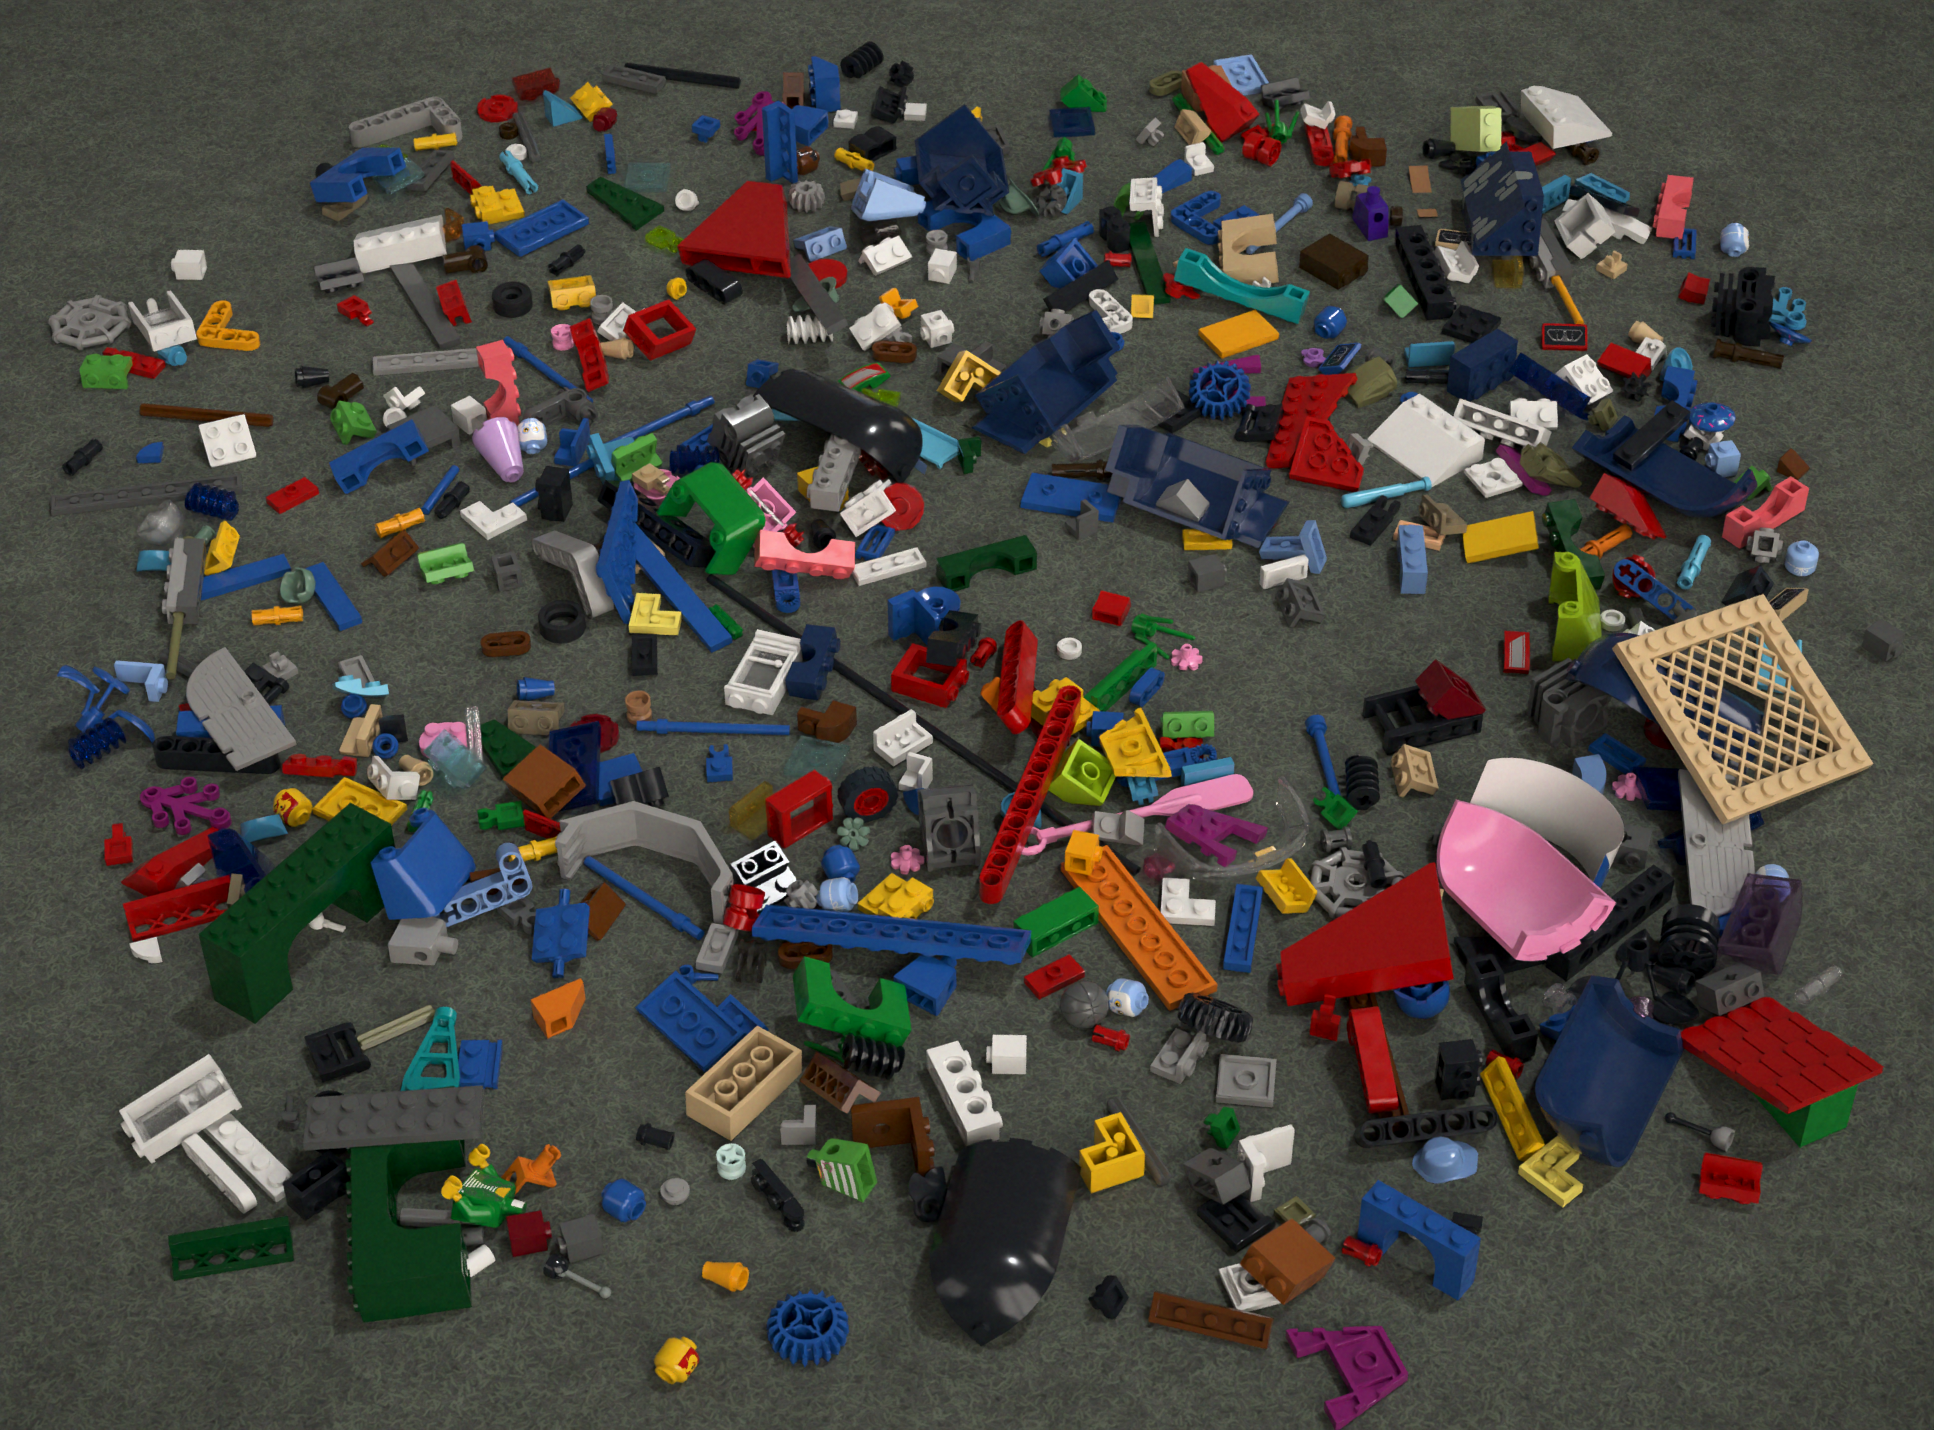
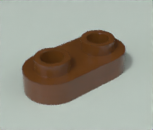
[872,340,917,363]
[480,631,531,657]
[778,941,833,969]

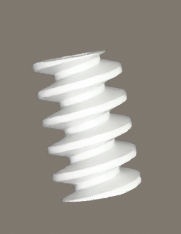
[787,315,833,345]

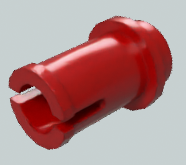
[1104,251,1131,268]
[970,637,997,668]
[1092,1025,1130,1052]
[1485,1050,1524,1079]
[1342,1236,1382,1267]

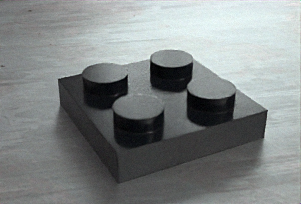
[1442,305,1502,344]

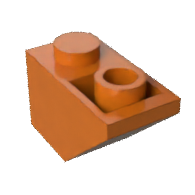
[531,978,585,1039]

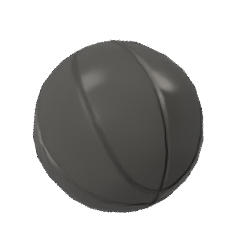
[1060,980,1109,1029]

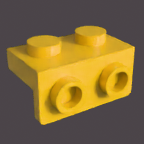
[570,82,613,122]
[204,521,240,576]
[1255,858,1317,914]

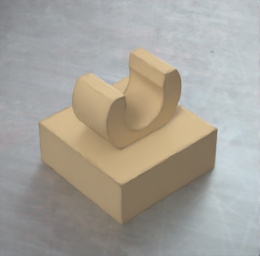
[1596,251,1628,279]

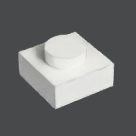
[833,110,858,129]

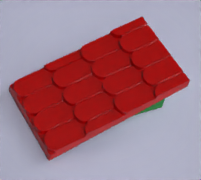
[1681,997,1883,1147]

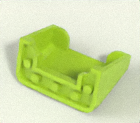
[1548,552,1602,662]

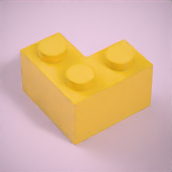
[937,350,1001,403]
[1079,1112,1145,1193]

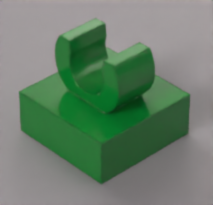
[1203,1107,1241,1149]

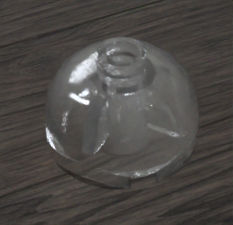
[137,499,185,547]

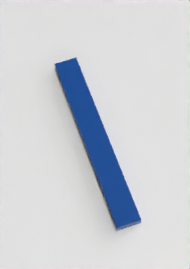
[632,523,733,653]

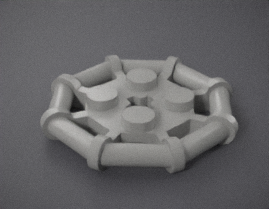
[48,295,131,350]
[1310,847,1405,919]

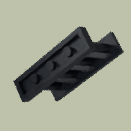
[1362,685,1483,755]

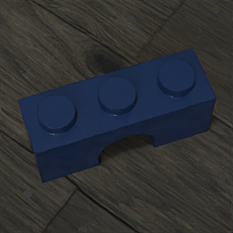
[785,624,840,700]

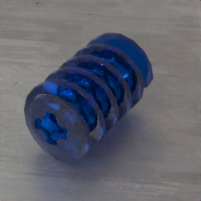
[670,445,720,474]
[185,482,239,521]
[68,717,126,769]

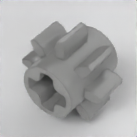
[784,880,819,909]

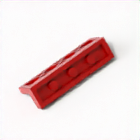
[123,875,231,942]

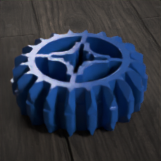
[1189,360,1251,420]
[767,1289,849,1367]

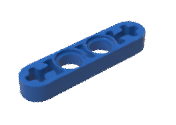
[1614,559,1695,620]

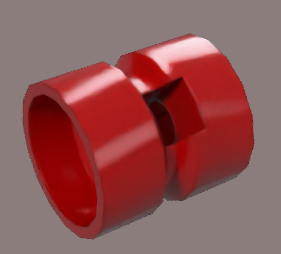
[1242,131,1281,167]
[723,884,765,931]

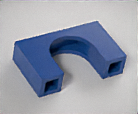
[310,147,406,202]
[918,200,1011,261]
[1357,1180,1481,1300]

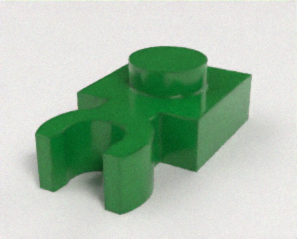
[1313,787,1358,830]
[477,801,525,830]

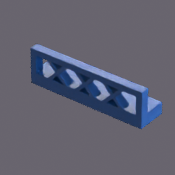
[762,100,798,184]

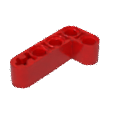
[1346,1006,1398,1114]

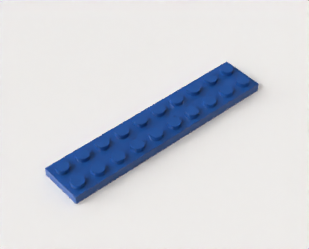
[752,905,1031,965]

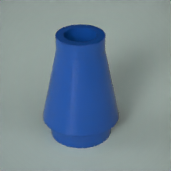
[516,677,555,701]

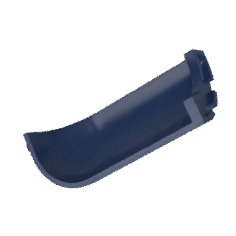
[1572,415,1758,518]
[1566,632,1764,775]
[1535,975,1684,1168]

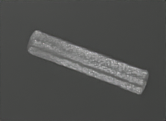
[464,706,484,775]

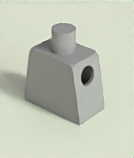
[388,916,458,965]

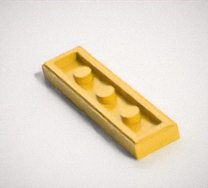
[1480,1056,1545,1162]

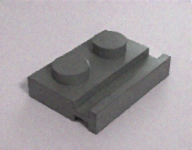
[1475,90,1520,122]

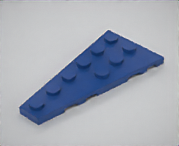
[596,480,638,624]

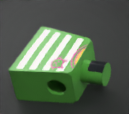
[806,1138,877,1202]

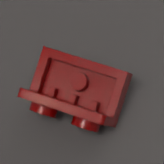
[1699,1153,1763,1204]

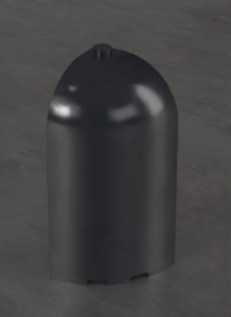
[753,368,923,483]
[929,1138,1081,1346]

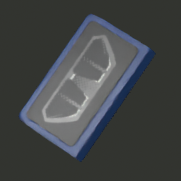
[1319,343,1361,375]

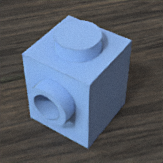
[1705,440,1741,477]

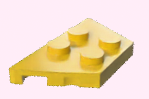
[1099,708,1172,777]

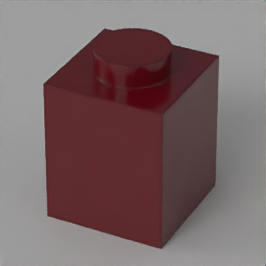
[506,1210,552,1257]

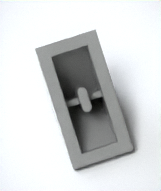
[1156,479,1209,522]

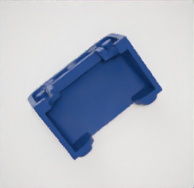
[371,808,476,920]

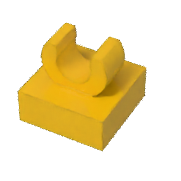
[1131,294,1154,318]

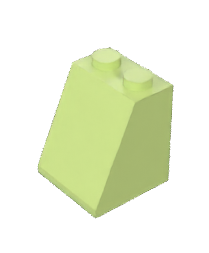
[1450,106,1501,152]

